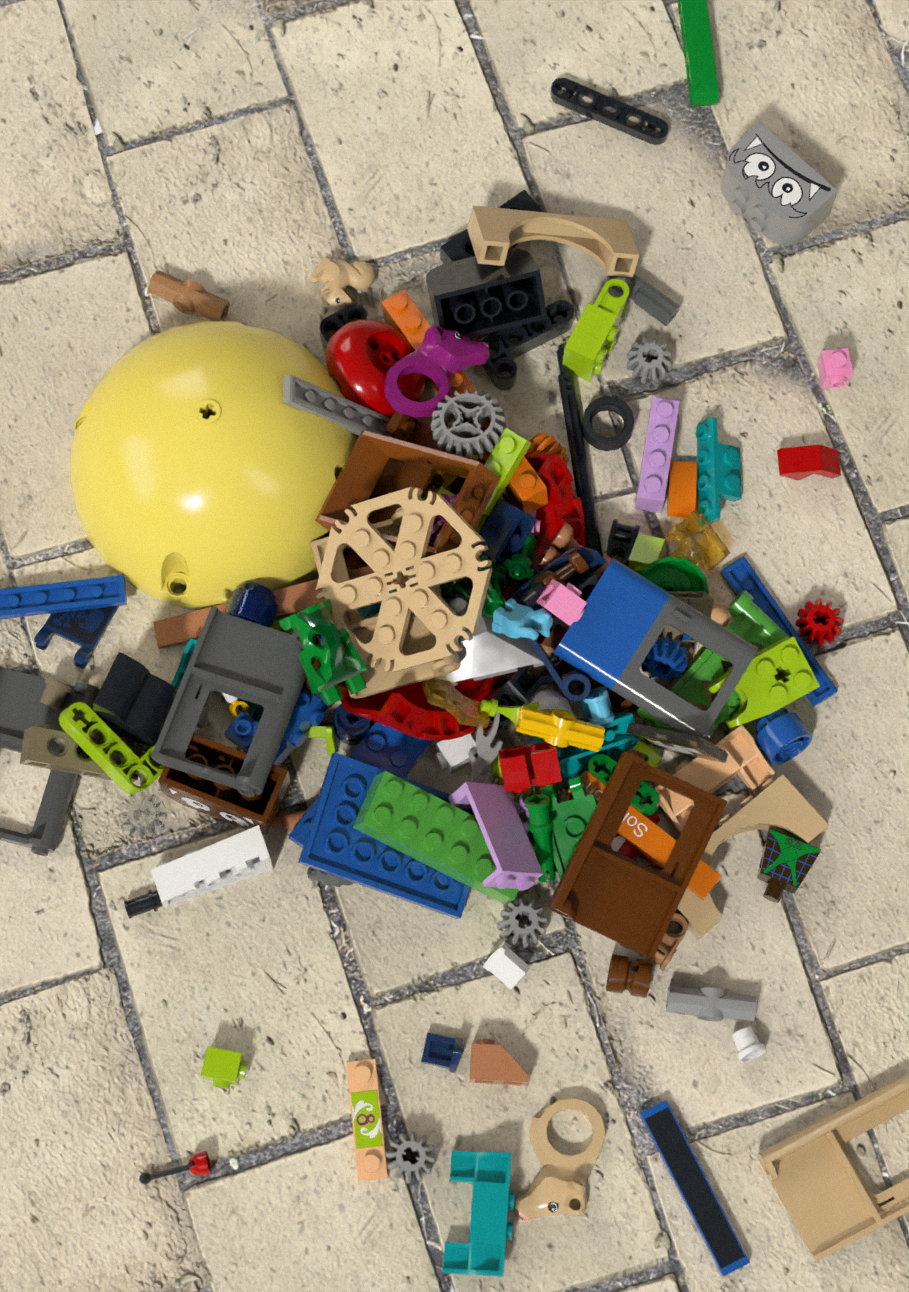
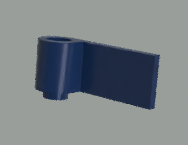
[528,638,591,701]

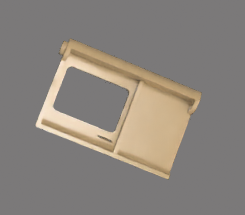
[310,507,461,698]

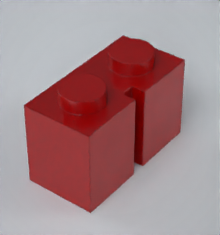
[498,741,562,793]

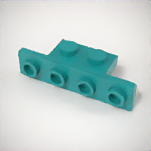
[696,417,742,527]

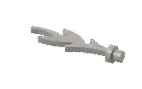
[468,712,503,783]

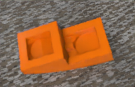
[667,461,697,518]

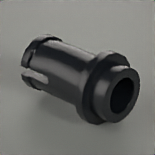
[124,889,163,918]

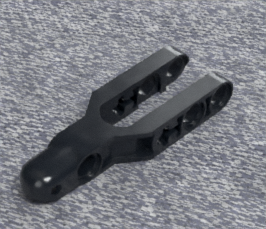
[480,628,572,726]

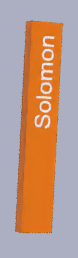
[568,770,722,900]

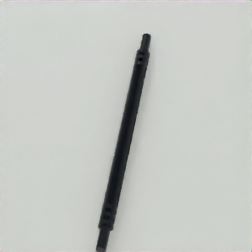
[556,349,603,556]

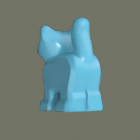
[492,598,553,640]

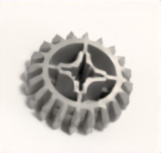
[431,388,506,460]

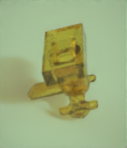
[665,510,730,571]

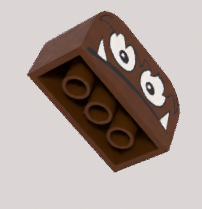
[158,734,290,835]

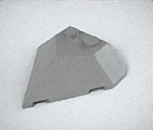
[427,588,545,687]

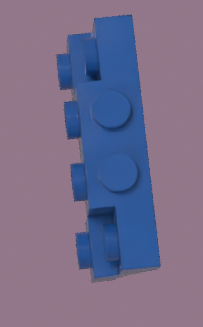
[224,660,329,767]

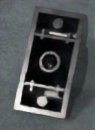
[93,652,178,746]

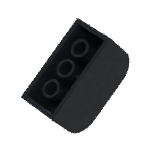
[426,248,547,338]

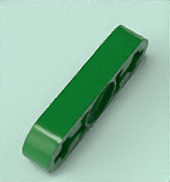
[588,754,659,816]

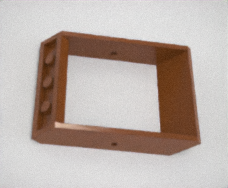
[315,430,500,557]

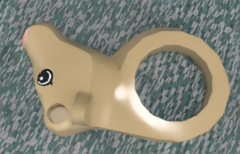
[514,1098,605,1221]

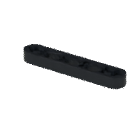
[550,78,669,145]

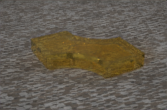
[422,678,490,728]

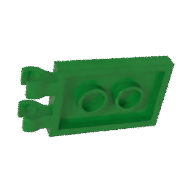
[541,775,598,880]

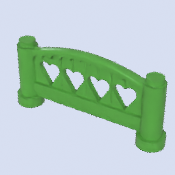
[634,590,789,758]

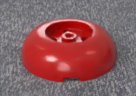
[326,319,425,418]

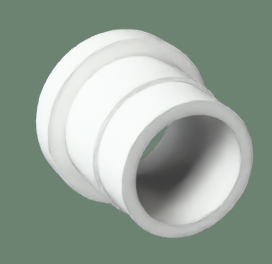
[732,1027,766,1063]

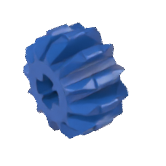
[641,636,688,683]

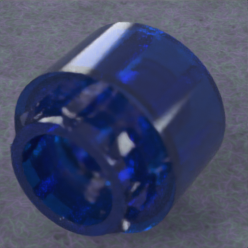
[225,583,278,628]

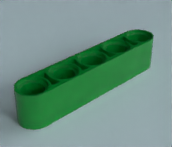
[678,0,719,107]

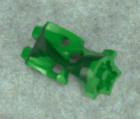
[278,598,367,706]

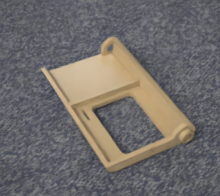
[757,1074,909,1261]

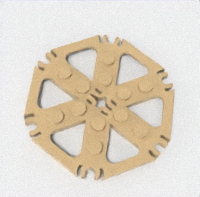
[316,487,493,672]

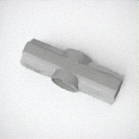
[666,986,757,1023]

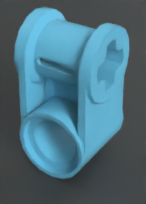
[579,685,615,725]

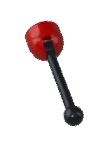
[139,1150,212,1185]

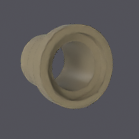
[40,677,73,710]

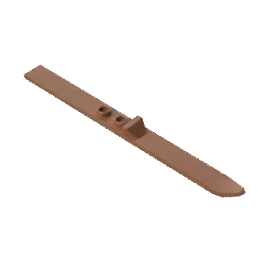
[153,555,480,649]

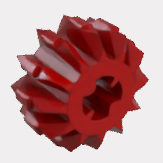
[795,598,844,647]

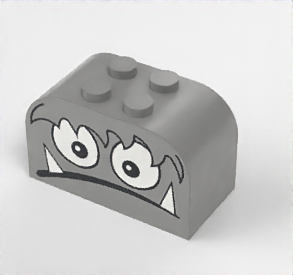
[721,122,837,245]

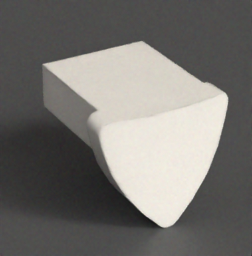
[483,940,530,989]

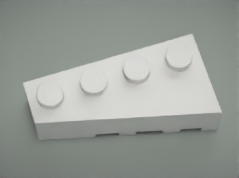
[151,825,273,908]

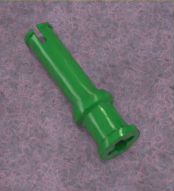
[524,795,556,882]

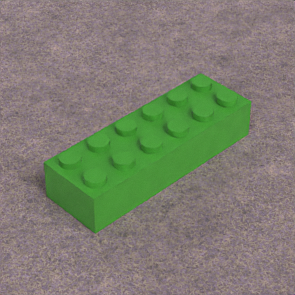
[353,771,536,903]

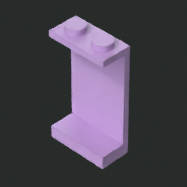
[448,782,543,891]

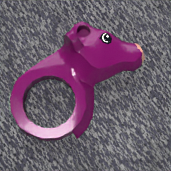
[384,325,490,418]

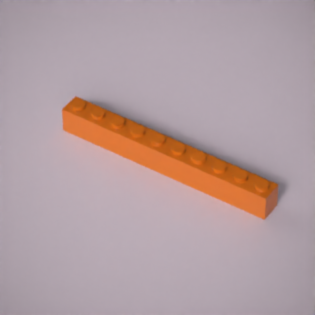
[381,290,548,514]

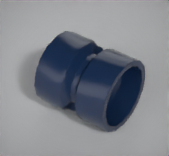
[334,703,371,745]

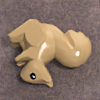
[310,257,375,307]

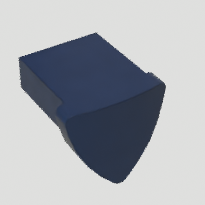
[421,1033,463,1073]

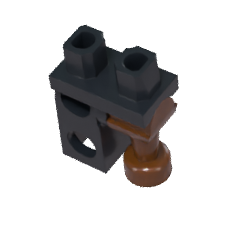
[520,551,599,629]

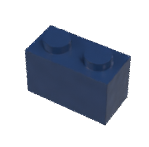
[475,498,538,564]

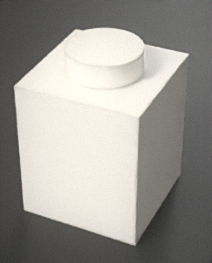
[435,733,478,774]

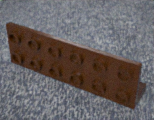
[325,411,446,570]

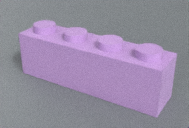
[634,397,680,513]

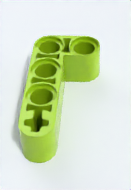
[59,702,164,795]

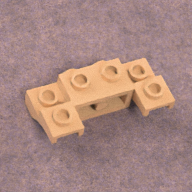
[654,725,775,834]

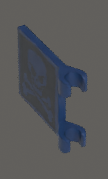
[34,606,119,669]

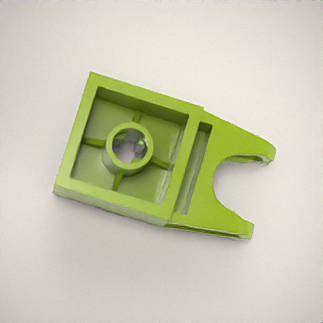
[562,279,629,383]
[708,636,820,728]

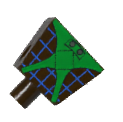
[757,829,821,903]

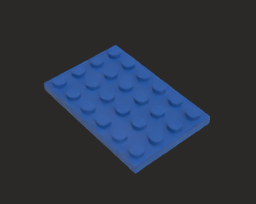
[298,752,475,919]

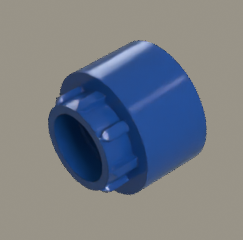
[756,708,813,765]

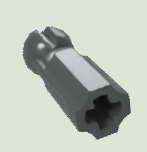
[607,274,680,326]

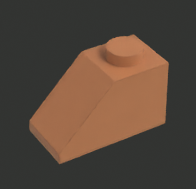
[469,1039,529,1086]

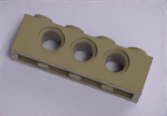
[20,723,142,782]

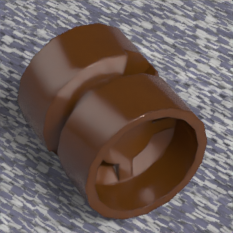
[606,954,653,998]

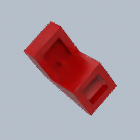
[777,445,841,481]

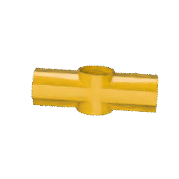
[515,706,605,752]

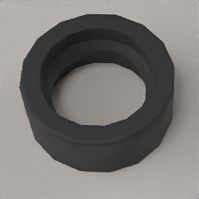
[582,396,634,451]

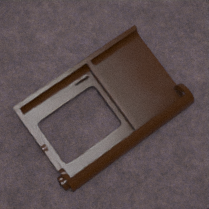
[547,749,728,958]

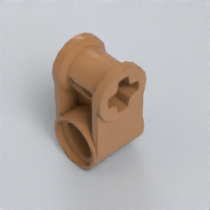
[639,913,688,971]

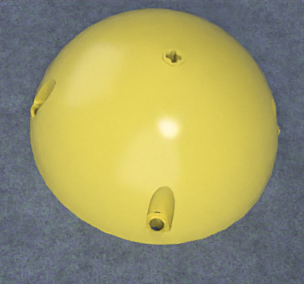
[70,321,359,610]

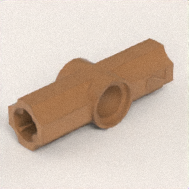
[148,270,230,321]

